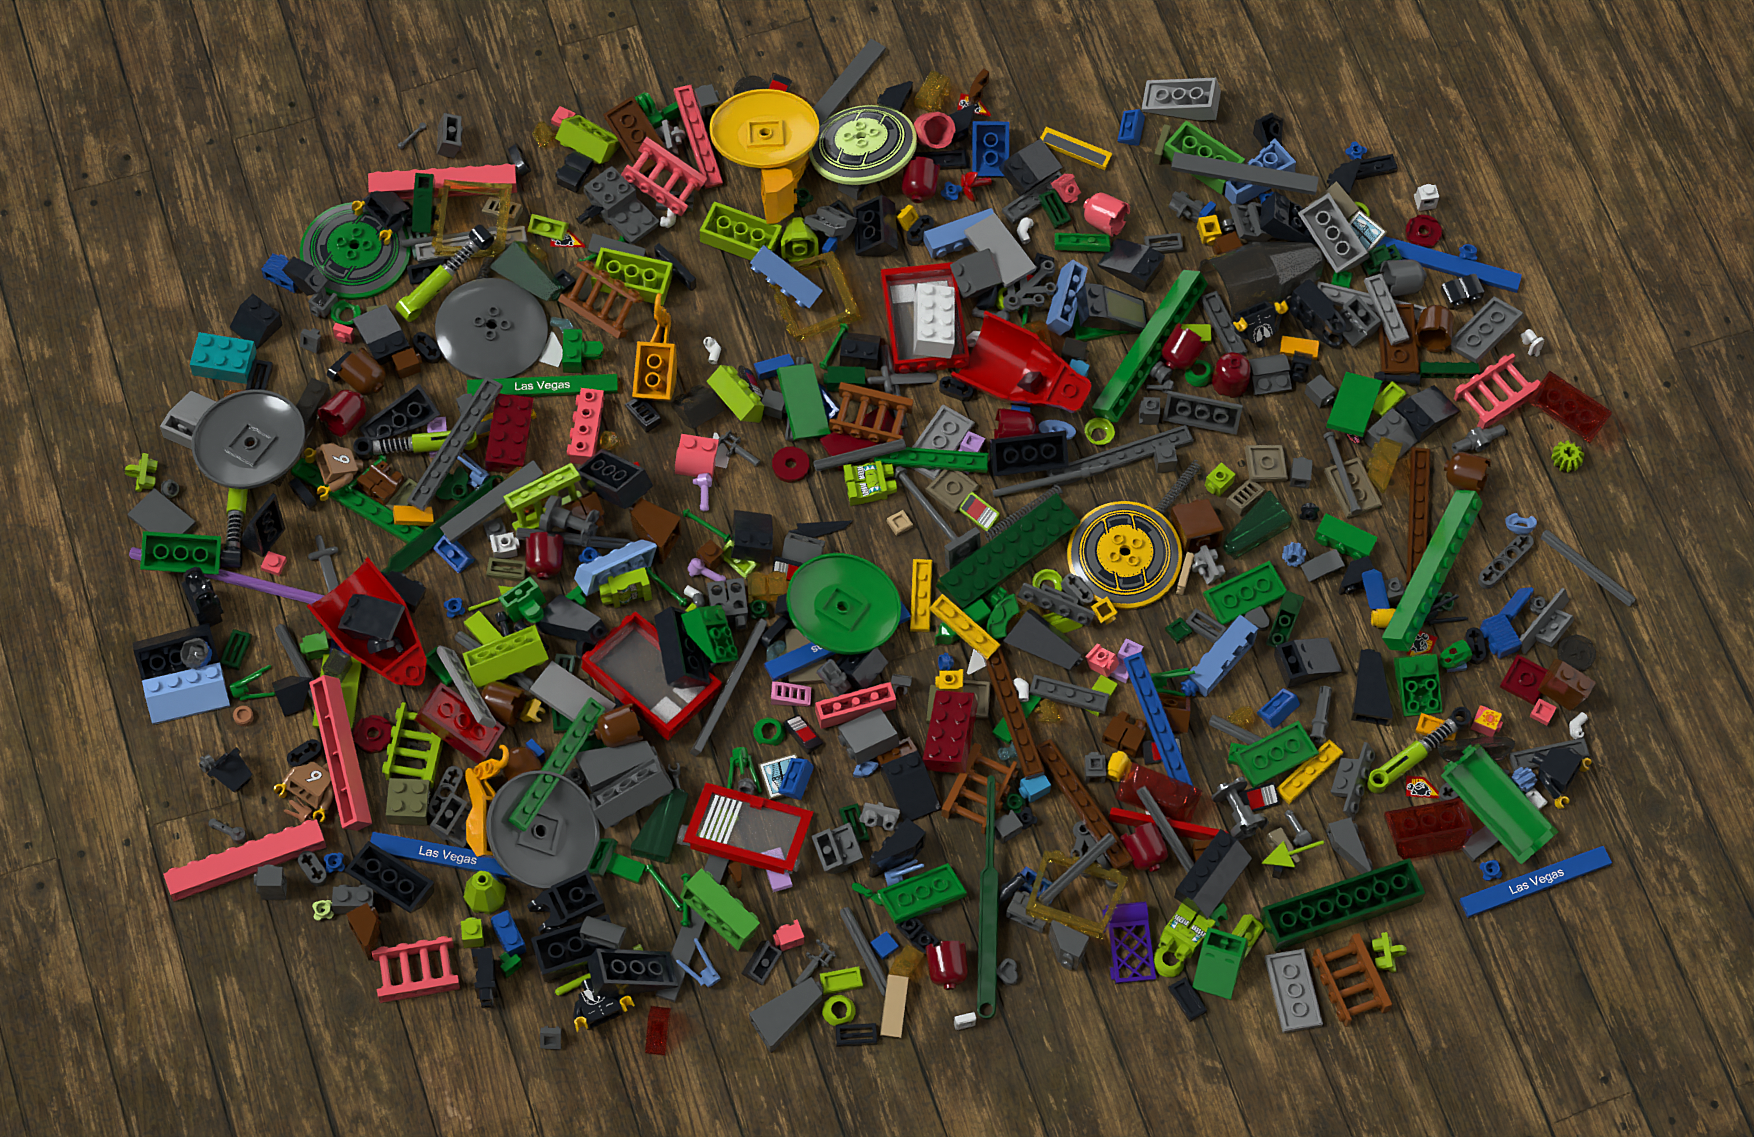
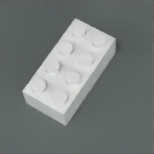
[914,283,954,358]

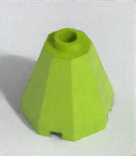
[781,217,819,264]
[464,871,507,914]

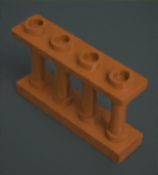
[558,260,644,339]
[829,382,914,443]
[941,743,1019,834]
[1312,933,1392,1027]

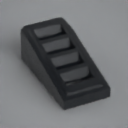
[625,399,662,433]

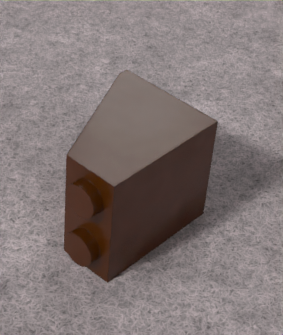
[630,498,682,564]
[1170,499,1224,555]
[1537,659,1596,711]

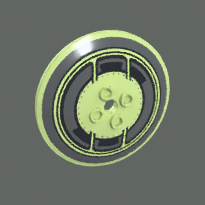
[809,105,917,185]

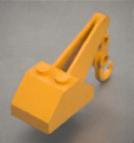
[760,153,810,224]
[632,293,677,401]
[465,745,509,859]

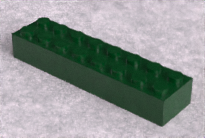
[936,493,1080,610]
[1260,858,1426,951]

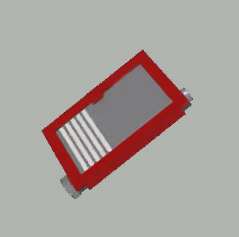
[677,782,814,874]

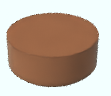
[233,706,254,726]

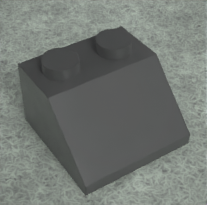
[950,248,1003,299]
[1364,408,1418,465]
[1049,920,1089,971]

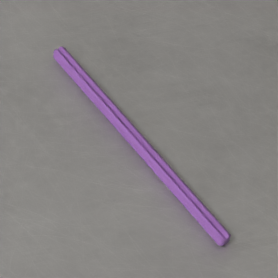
[129,547,324,604]

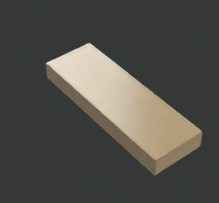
[880,975,909,1038]

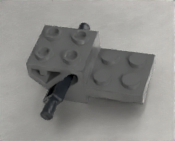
[576,166,660,245]

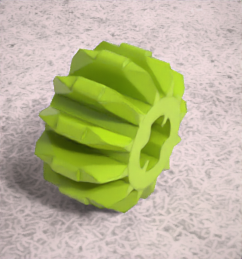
[1551,440,1584,473]

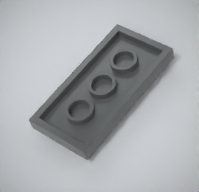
[1447,297,1524,364]

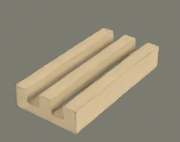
[1176,552,1194,595]

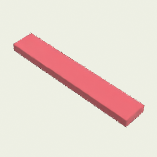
[673,85,723,189]

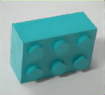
[190,332,257,384]

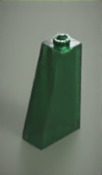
[490,241,565,301]
[1223,490,1292,560]
[630,788,689,864]

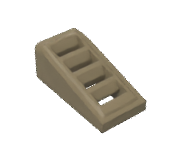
[482,197,523,226]
[1226,479,1265,516]
[1266,828,1300,870]

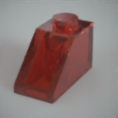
[645,1006,671,1055]

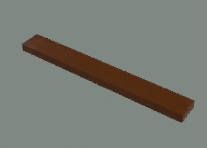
[1406,447,1430,585]
[982,642,1045,780]
[1036,739,1134,871]

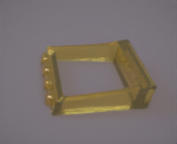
[431,179,512,257]
[768,251,862,342]
[1026,850,1128,940]

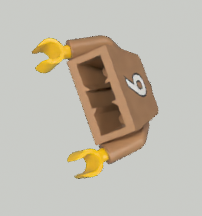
[304,443,363,501]
[274,762,334,824]

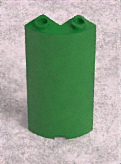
[1441,743,1558,864]

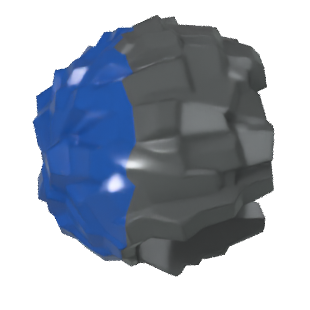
[180,638,212,669]

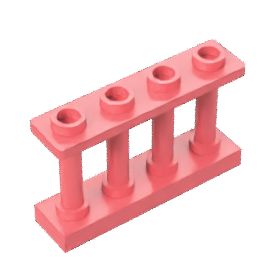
[621,137,707,216]
[1454,353,1542,429]
[372,936,460,1003]

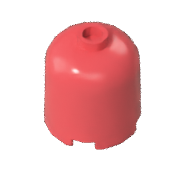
[913,112,955,149]
[1084,193,1130,237]

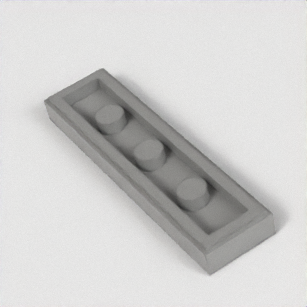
[1364,273,1409,346]

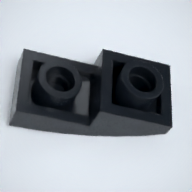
[896,917,940,957]

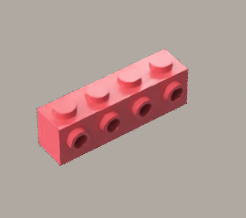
[567,388,604,464]
[815,682,896,729]

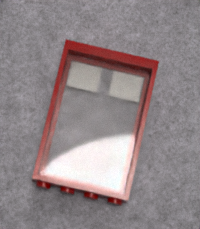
[880,262,969,374]
[581,611,722,740]

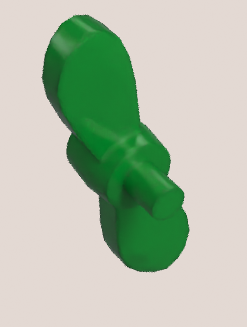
[852,883,883,906]

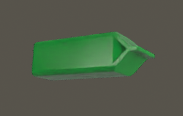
[934,598,992,645]

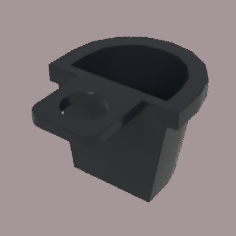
[207,747,254,793]

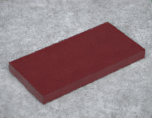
[820,408,904,471]

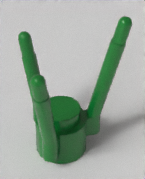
[229,665,276,701]
[1150,668,1195,696]
[727,747,762,793]

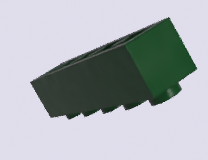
[1419,361,1480,379]

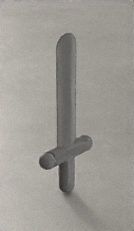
[867,366,938,394]
[308,535,339,592]

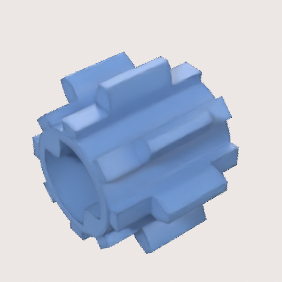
[1282,542,1306,567]
[1510,767,1537,793]

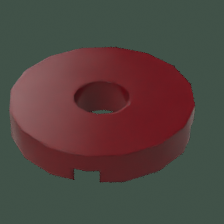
[1405,214,1442,248]
[772,446,809,483]
[353,715,392,753]

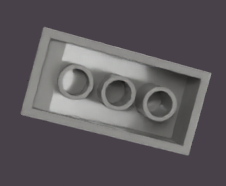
[1141,78,1221,120]

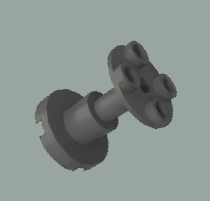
[539,495,600,547]
[1211,776,1269,841]

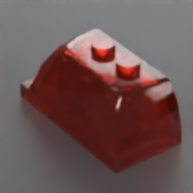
[1528,371,1612,443]
[1115,762,1203,823]
[1384,798,1473,860]

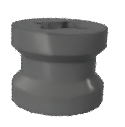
[1150,361,1173,385]

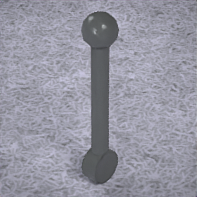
[398,122,426,149]

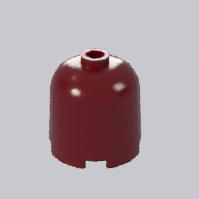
[902,157,940,203]
[1162,323,1208,371]
[1212,352,1251,398]
[318,389,366,437]
[994,408,1039,439]
[525,532,565,580]
[1120,822,1168,873]
[926,941,968,990]

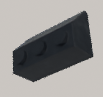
[853,195,898,257]

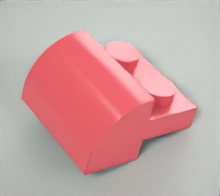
[675,434,719,479]

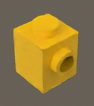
[1091,597,1118,625]

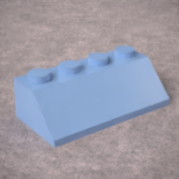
[574,539,657,596]
[142,662,230,725]

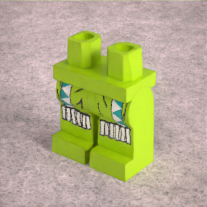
[843,461,897,506]
[598,567,652,608]
[1158,903,1216,961]

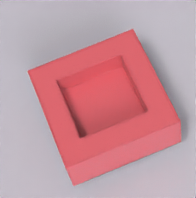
[551,106,576,127]
[333,323,355,343]
[261,551,287,576]
[1529,698,1557,726]

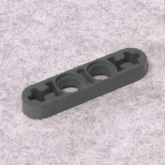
[1478,534,1533,589]

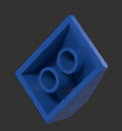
[972,121,1009,176]

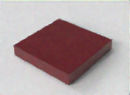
[1500,654,1548,705]

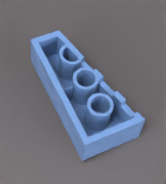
[1225,138,1296,205]
[1189,615,1258,697]

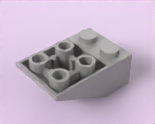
[160,391,216,449]

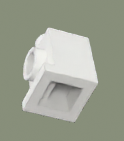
[1414,184,1439,211]
[490,532,520,559]

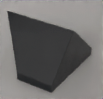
[1253,112,1283,148]
[272,676,312,717]

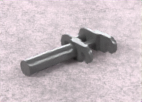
[718,430,760,467]
[794,939,836,986]

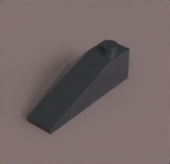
[358,384,441,441]

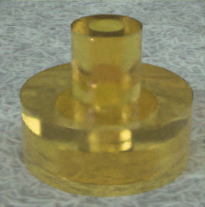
[600,431,620,450]

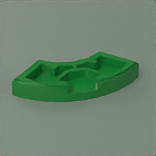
[987,594,1021,640]

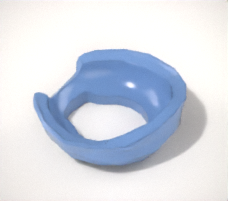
[1505,513,1537,535]

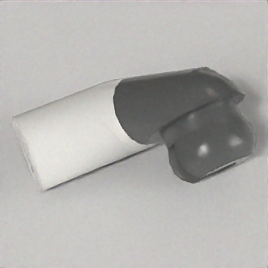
[684,585,705,608]

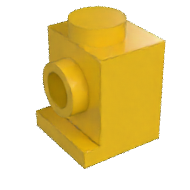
[1197,215,1222,246]
[936,669,963,692]

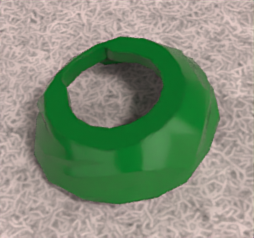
[330,300,361,327]
[1185,360,1214,387]
[753,717,785,746]

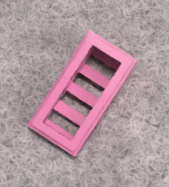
[771,682,811,706]

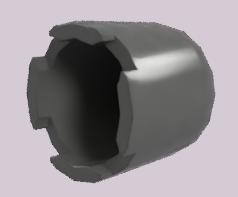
[1380,259,1427,297]

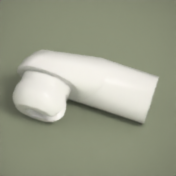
[1013,678,1029,702]

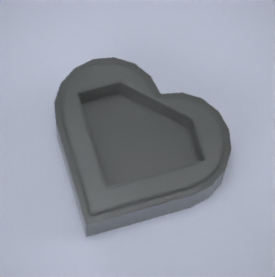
[1244,606,1269,630]
[997,958,1018,986]

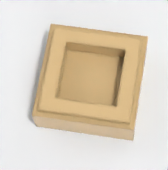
[887,510,913,536]

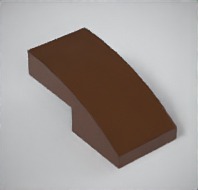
[968,68,989,106]
[728,842,742,889]

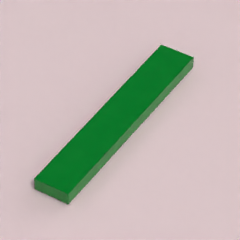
[874,447,989,473]

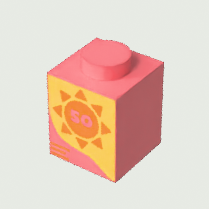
[1471,705,1503,738]

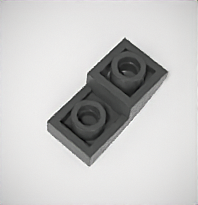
[1301,549,1345,583]

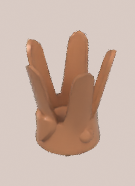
[284,796,313,822]

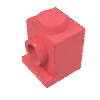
[1051,174,1081,203]
[1085,643,1119,677]
[772,919,804,951]

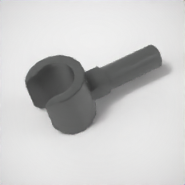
[1147,380,1174,394]
[668,763,681,792]

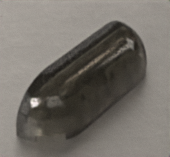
[1437,736,1515,763]

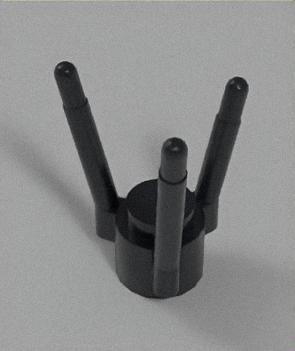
[1424,594,1467,625]

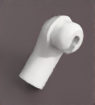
[660,208,676,228]
[1017,217,1034,244]
[966,331,981,347]
[703,337,721,364]
[1569,712,1588,739]

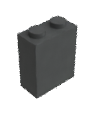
[837,707,900,765]

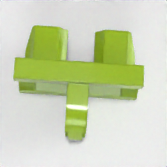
[125,453,158,492]
[1372,932,1407,973]

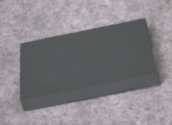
[127,488,196,534]

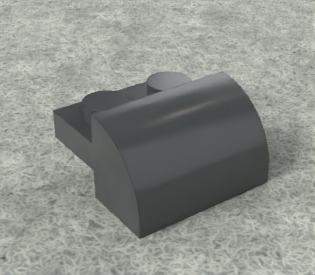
[1229,202,1272,245]
[804,206,857,241]
[1336,294,1381,348]
[1248,354,1292,396]
[430,793,472,848]
[812,822,865,874]

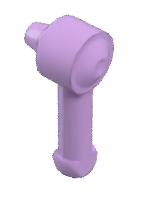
[693,473,712,512]
[688,558,726,584]

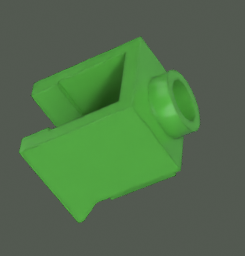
[300,631,330,661]

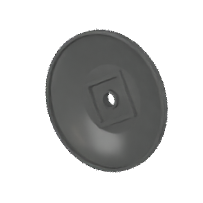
[435,278,548,379]
[191,390,306,489]
[486,771,600,889]

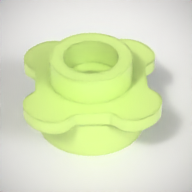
[312,900,334,921]

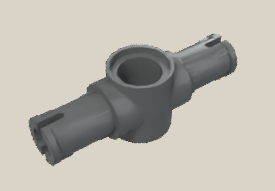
[1452,424,1506,454]

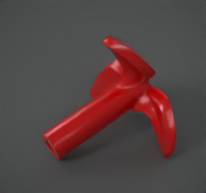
[961,172,992,202]

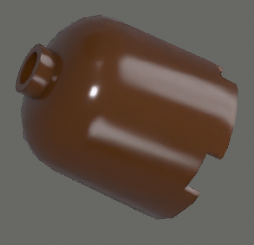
[1415,305,1454,352]
[337,348,386,396]
[1444,452,1492,496]
[479,681,527,727]
[594,703,643,748]
[502,747,543,781]

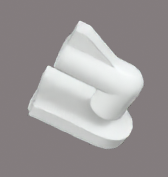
[1520,329,1544,357]

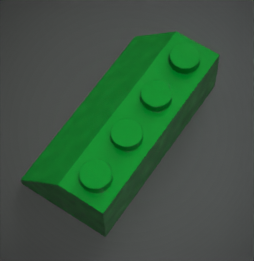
[140,531,222,575]

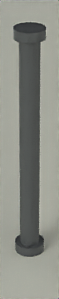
[1324,432,1362,515]

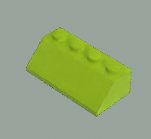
[463,625,549,688]

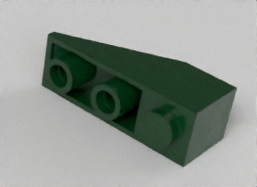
[412,173,436,234]
[1266,590,1305,648]

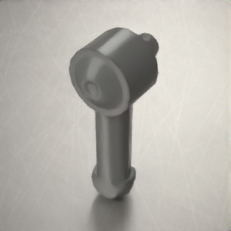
[971,308,1010,321]
[1284,810,1312,847]
[208,818,247,844]

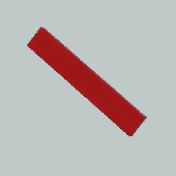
[1109,807,1228,841]

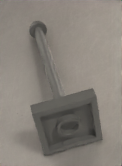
[893,466,981,571]

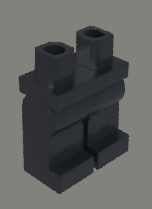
[471,947,498,1008]

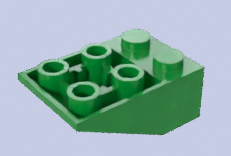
[681,605,739,663]
[1394,653,1442,716]
[1192,927,1249,1000]

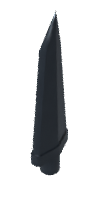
[788,520,853,538]

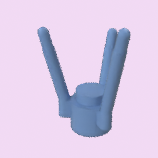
[457,453,490,488]
[884,859,924,886]
[676,938,721,988]

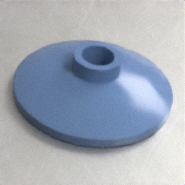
[1039,420,1076,440]

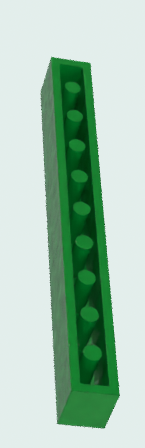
[1092,270,1208,423]
[1382,490,1483,651]

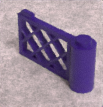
[1102,901,1156,984]

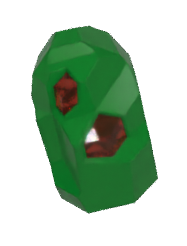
[1439,639,1472,669]

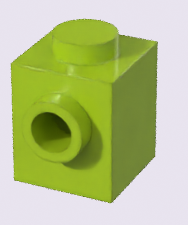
[1205,463,1235,497]
[461,917,484,948]

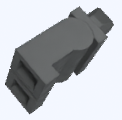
[707,578,748,630]

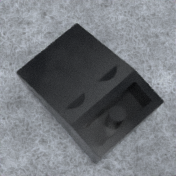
[1260,192,1317,245]
[1274,638,1342,689]
[869,818,926,878]

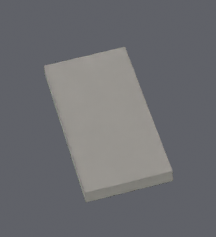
[964,213,1036,288]
[910,405,975,481]
[529,661,616,735]
[1264,949,1323,1033]

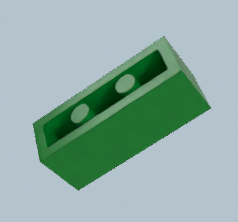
[1314,513,1378,560]

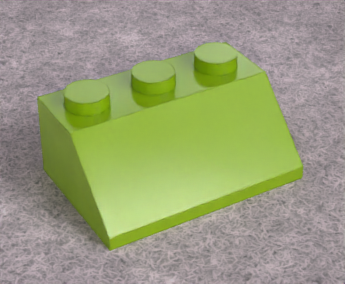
[555,115,621,164]
[707,365,764,423]

